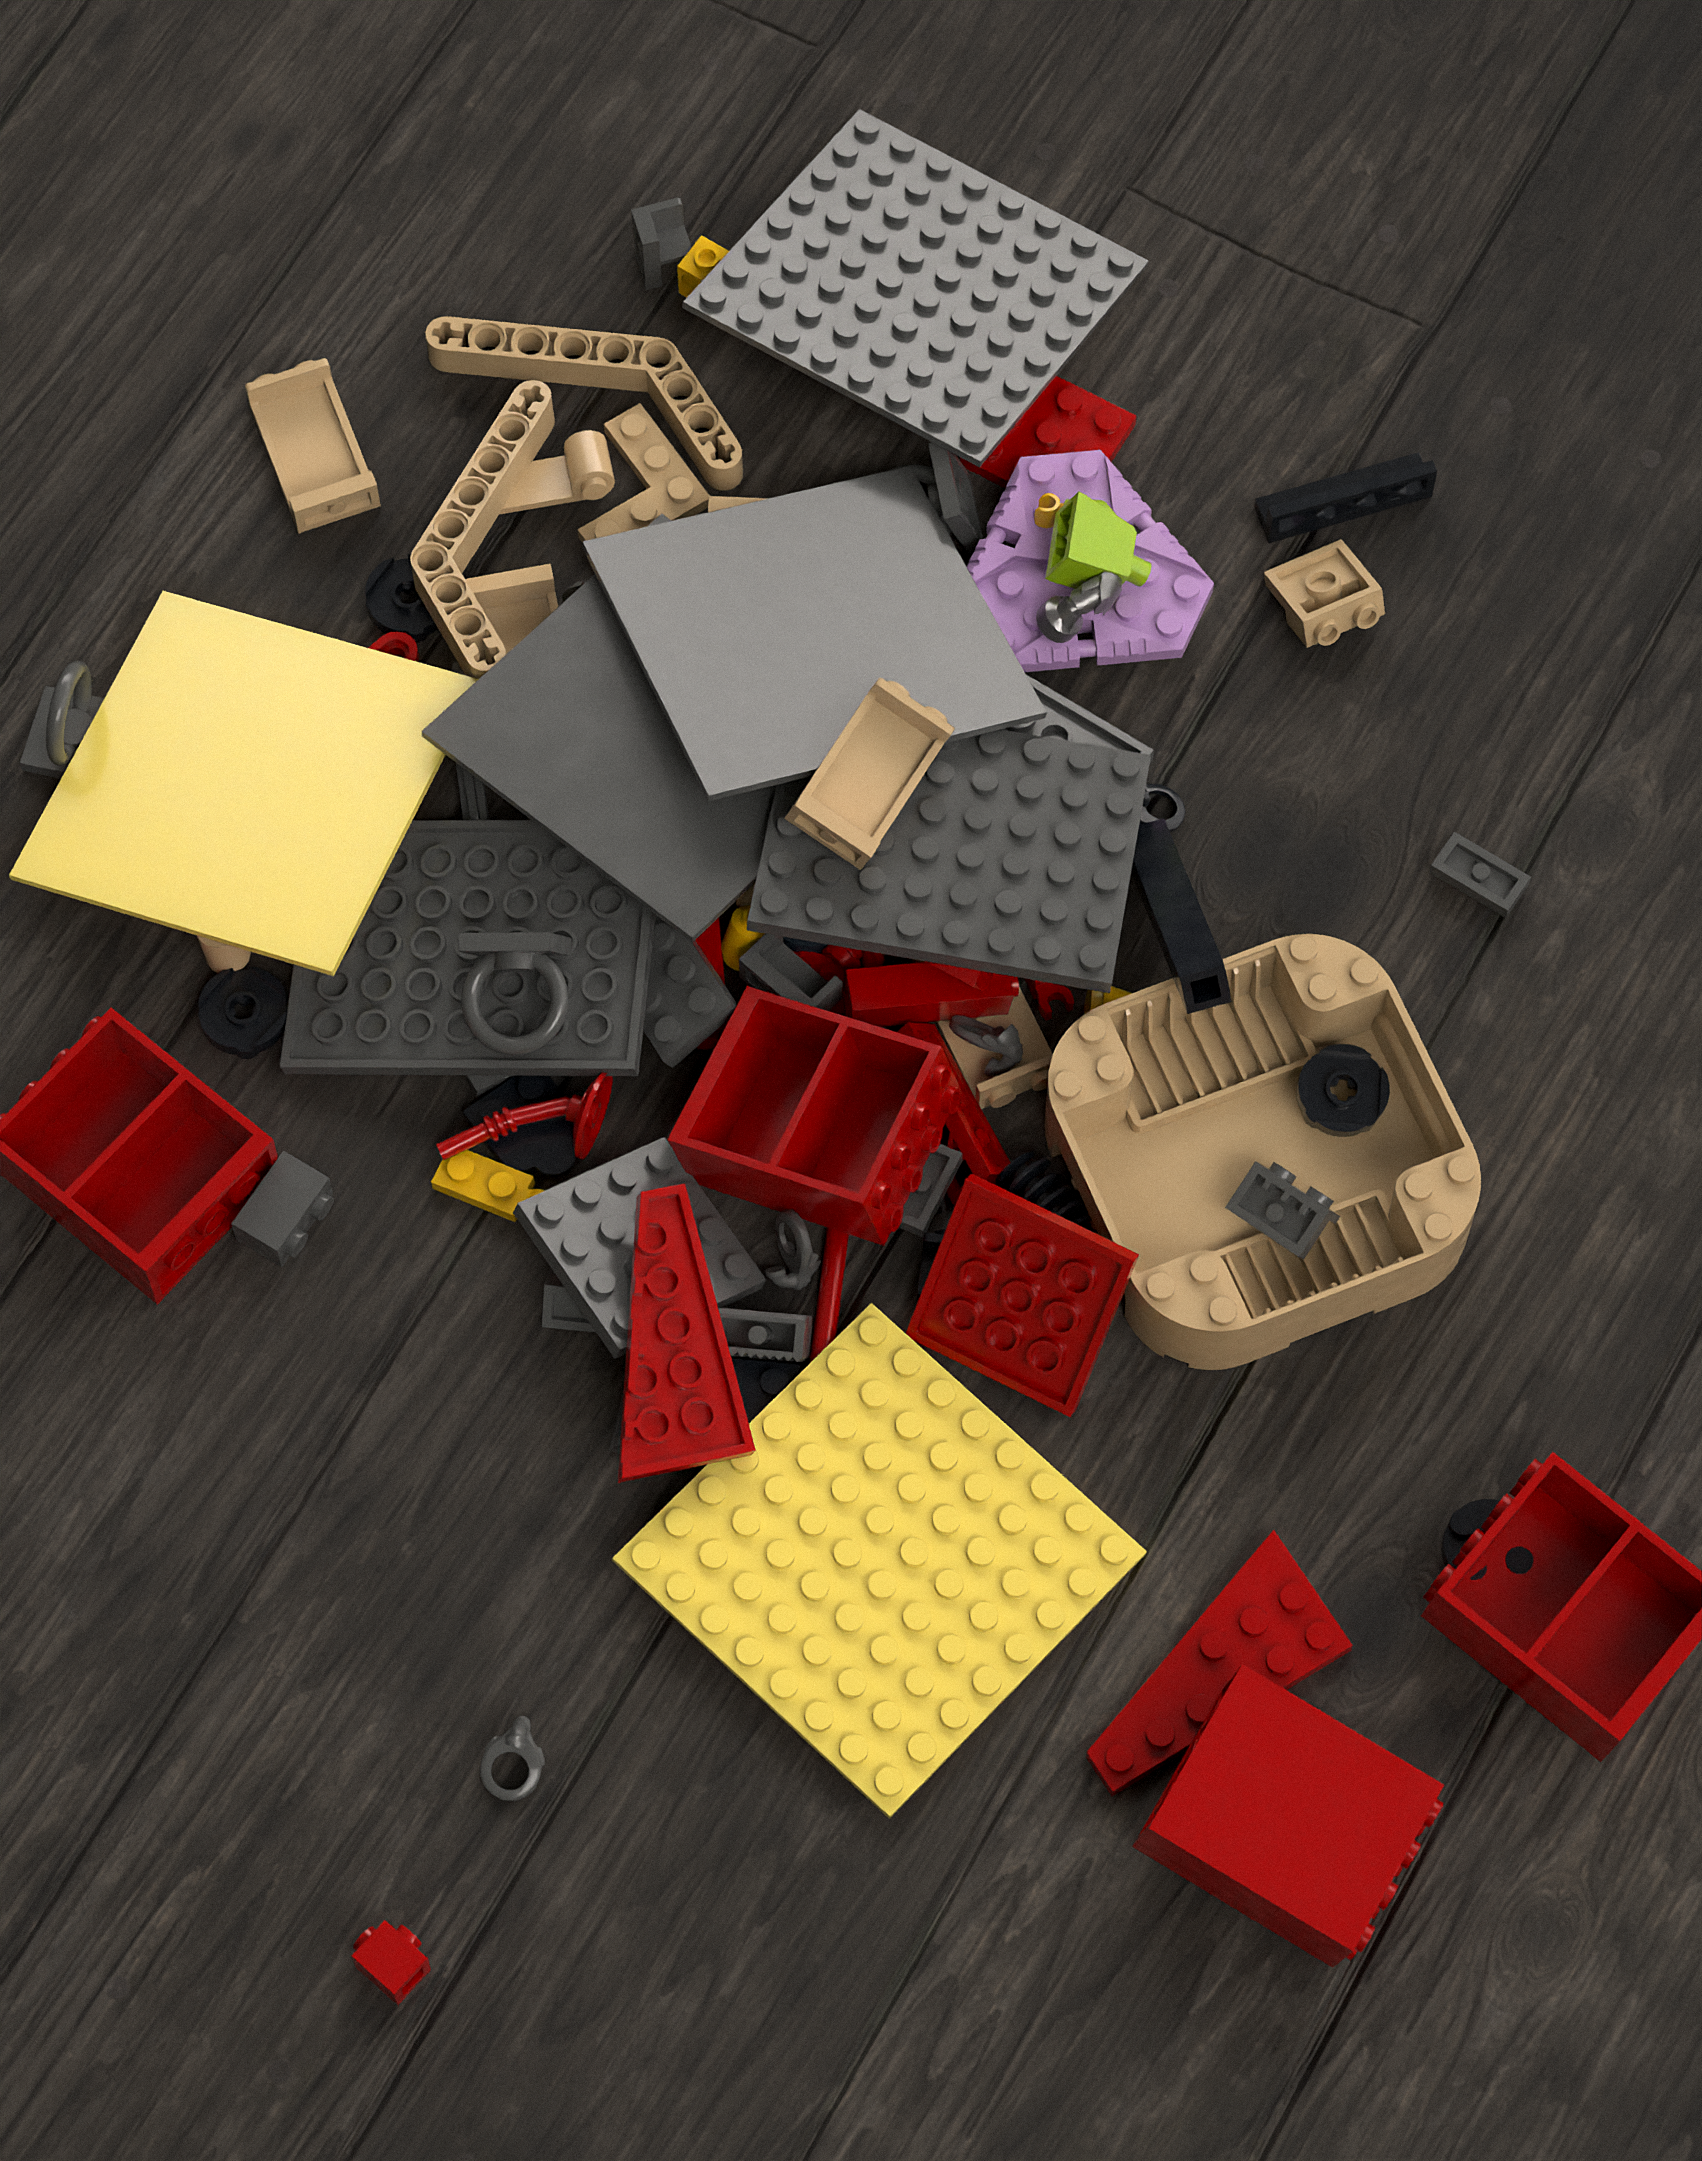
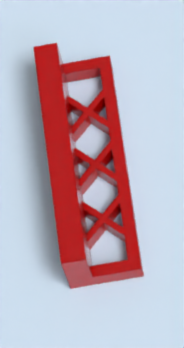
[897,1022,1011,1205]

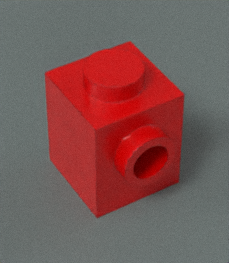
[351,1920,431,2005]

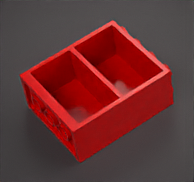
[667,986,962,1246]
[0,1008,278,1305]
[1421,1452,1702,1762]
[1132,1664,1444,1968]

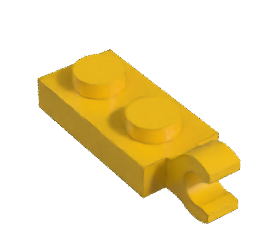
[431,1150,544,1222]

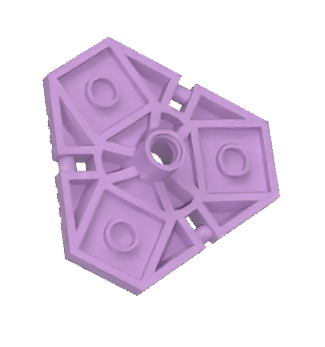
[966,450,1214,672]

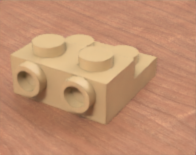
[1264,539,1385,648]

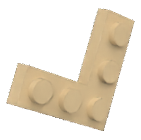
[578,403,710,542]

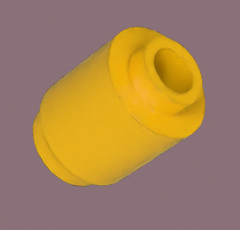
[721,905,765,971]

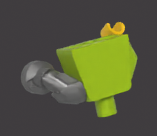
[1034,491,1152,643]

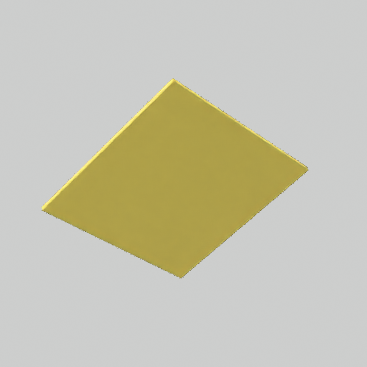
[9,591,479,976]
[612,1303,1147,1819]

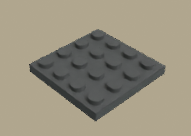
[513,1137,766,1359]

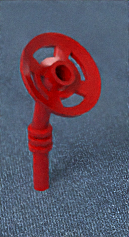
[436,1072,613,1161]

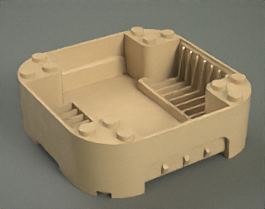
[1045,934,1481,1370]

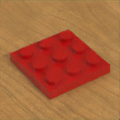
[960,376,1137,489]

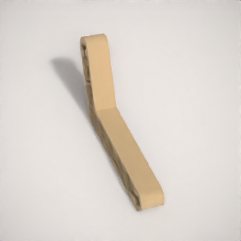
[425,316,743,491]
[410,380,555,679]

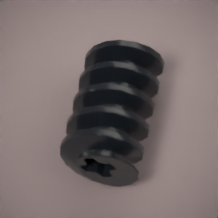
[996,1151,1092,1229]

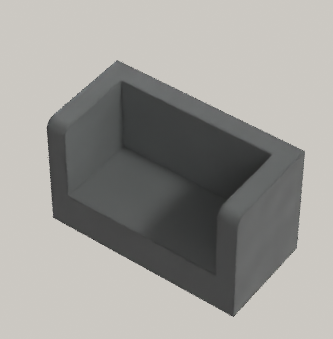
[739,934,843,1011]

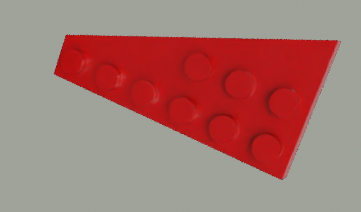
[618,1183,756,1483]
[1086,1530,1353,1796]

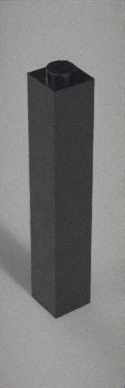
[1131,818,1232,1014]

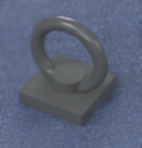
[889,442,983,556]
[20,661,105,779]
[459,932,571,1055]

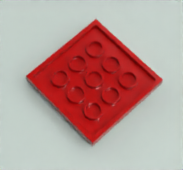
[906,1173,1139,1417]

